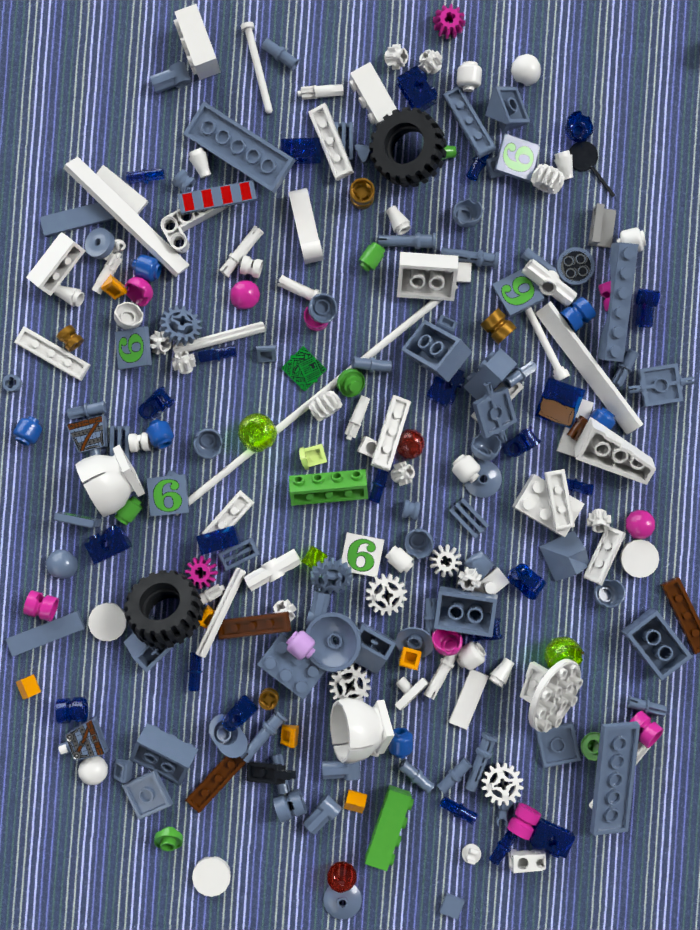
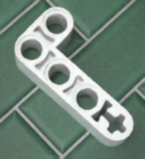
[288,188,323,264]
[161,206,229,254]

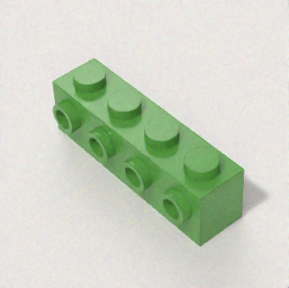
[289,469,368,506]
[365,785,414,871]

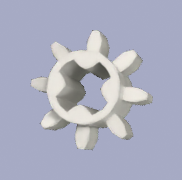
[384,44,408,70]
[419,49,443,74]
[149,331,171,355]
[172,350,196,374]
[391,461,415,486]
[587,509,611,533]
[457,567,482,592]
[273,599,297,622]

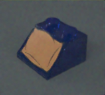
[535,377,586,429]

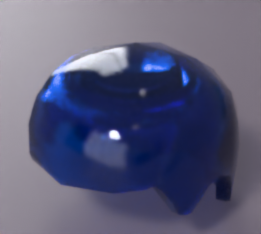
[564,111,594,143]

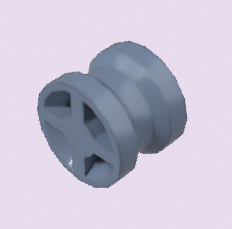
[172,169,196,193]
[401,499,421,521]

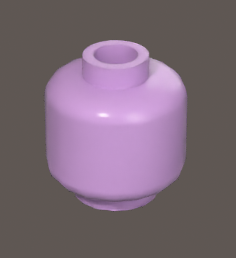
[286,631,315,660]

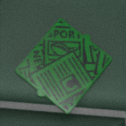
[281,346,327,392]

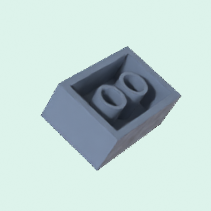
[401,320,472,382]
[621,608,693,680]
[257,632,325,700]

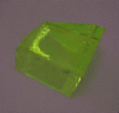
[301,545,328,568]

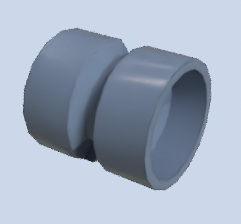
[273,789,307,823]

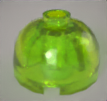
[238,413,277,452]
[544,636,584,669]

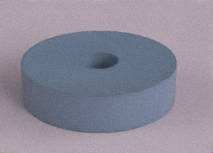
[85,228,115,259]

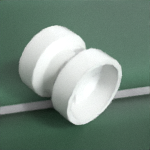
[240,255,263,279]
[128,432,151,453]

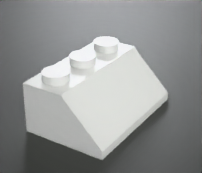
[397,252,458,301]

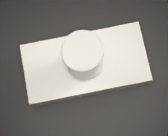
[474,567,510,594]
[395,677,429,710]

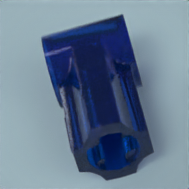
[635,288,660,328]

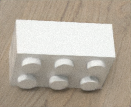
[173,4,221,80]
[512,474,585,537]

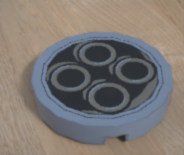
[556,247,595,286]

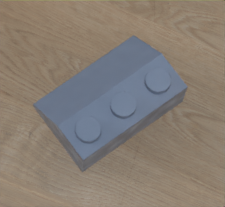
[434,586,498,637]
[129,723,199,786]

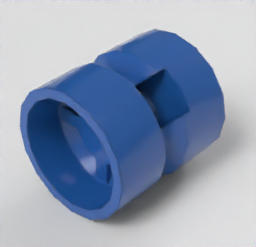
[560,297,596,333]

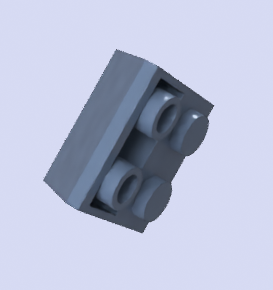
[124,615,177,673]
[355,622,396,674]

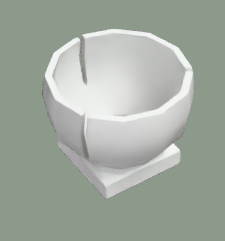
[75,445,145,517]
[330,698,394,764]

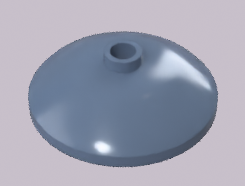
[306,612,362,672]

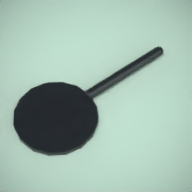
[569,141,615,197]

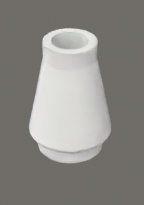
[188,148,211,178]
[554,150,574,180]
[386,206,411,235]
[54,285,85,307]
[489,658,514,688]

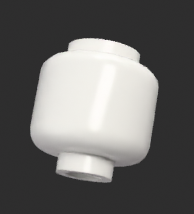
[457,61,482,92]
[617,227,646,252]
[452,454,480,483]
[457,641,486,670]

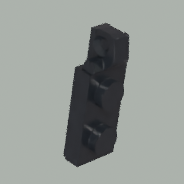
[246,761,296,785]

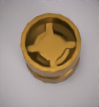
[350,178,375,209]
[480,308,517,344]

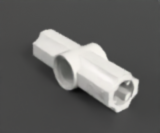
[522,259,577,307]
[244,549,302,592]

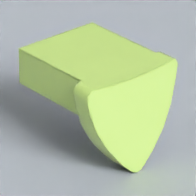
[299,444,327,470]

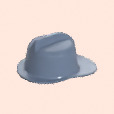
[209,714,248,758]

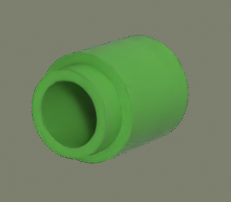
[358,242,385,272]
[115,496,143,525]

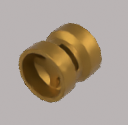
[57,325,84,352]
[259,687,279,710]

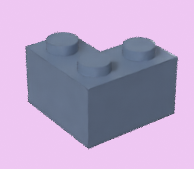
[464,348,517,400]

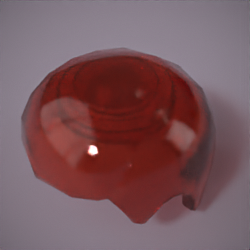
[397,429,425,459]
[327,861,357,893]

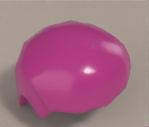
[125,277,153,307]
[230,280,260,310]
[625,510,655,540]
[432,629,463,656]

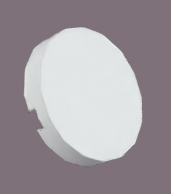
[619,539,659,578]
[88,603,127,641]
[192,856,231,897]

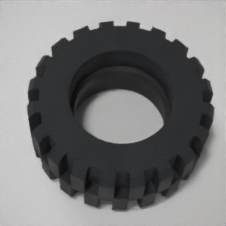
[369,107,447,188]
[124,570,204,649]

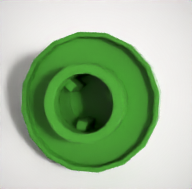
[337,369,365,397]
[581,732,600,762]
[154,827,183,851]

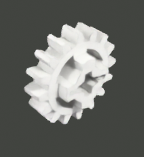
[365,573,407,616]
[329,664,371,702]
[481,763,524,806]

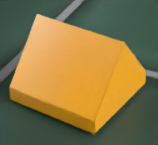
[101,274,127,300]
[198,604,215,629]
[398,647,422,671]
[16,674,41,699]
[280,724,299,748]
[344,789,367,813]

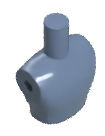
[464,550,494,580]

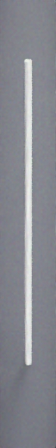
[176,285,458,516]

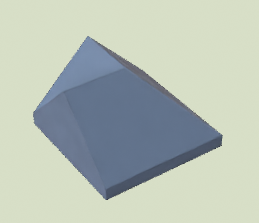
[485,86,530,133]
[539,531,589,581]

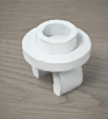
[462,844,481,865]

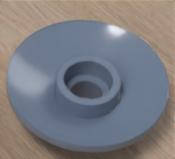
[464,460,502,498]
[396,627,434,658]
[323,880,362,920]

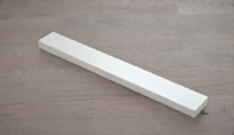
[63,157,189,277]
[535,301,643,435]

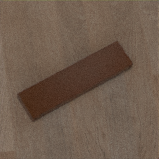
[660,577,700,654]
[218,611,291,640]
[185,754,248,813]

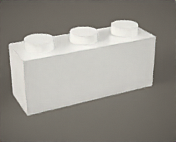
[349,62,397,125]
[26,232,86,296]

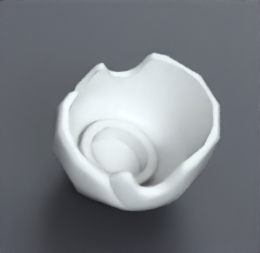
[511,54,541,86]
[114,302,144,330]
[78,756,108,785]

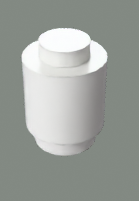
[385,546,414,573]

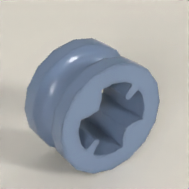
[2,374,22,392]

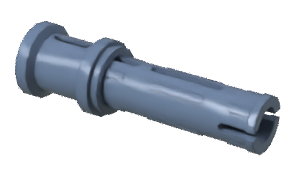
[378,232,436,250]
[441,247,499,269]
[240,708,288,763]
[464,732,498,792]

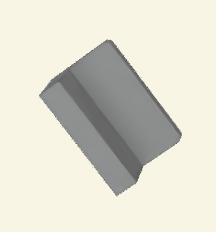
[588,203,616,248]

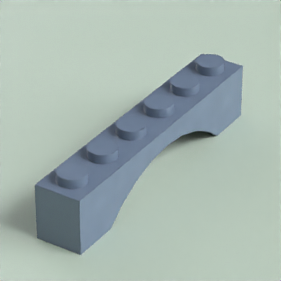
[597,242,639,362]

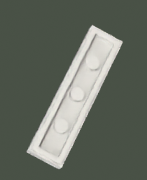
[308,103,354,181]
[14,326,91,381]
[371,395,411,472]

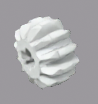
[531,164,565,194]
[309,391,342,421]
[429,544,462,577]

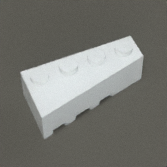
[574,417,656,485]

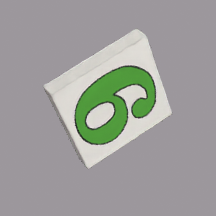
[342,532,384,577]

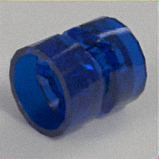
[55,696,89,724]

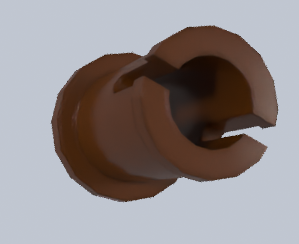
[567,415,588,441]

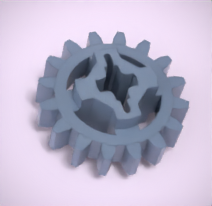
[159,305,202,346]
[310,558,352,594]

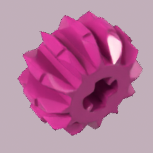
[433,4,466,40]
[185,556,218,589]

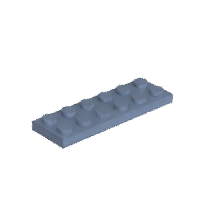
[183,101,296,194]
[590,721,640,836]

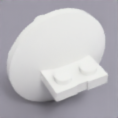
[520,659,583,732]

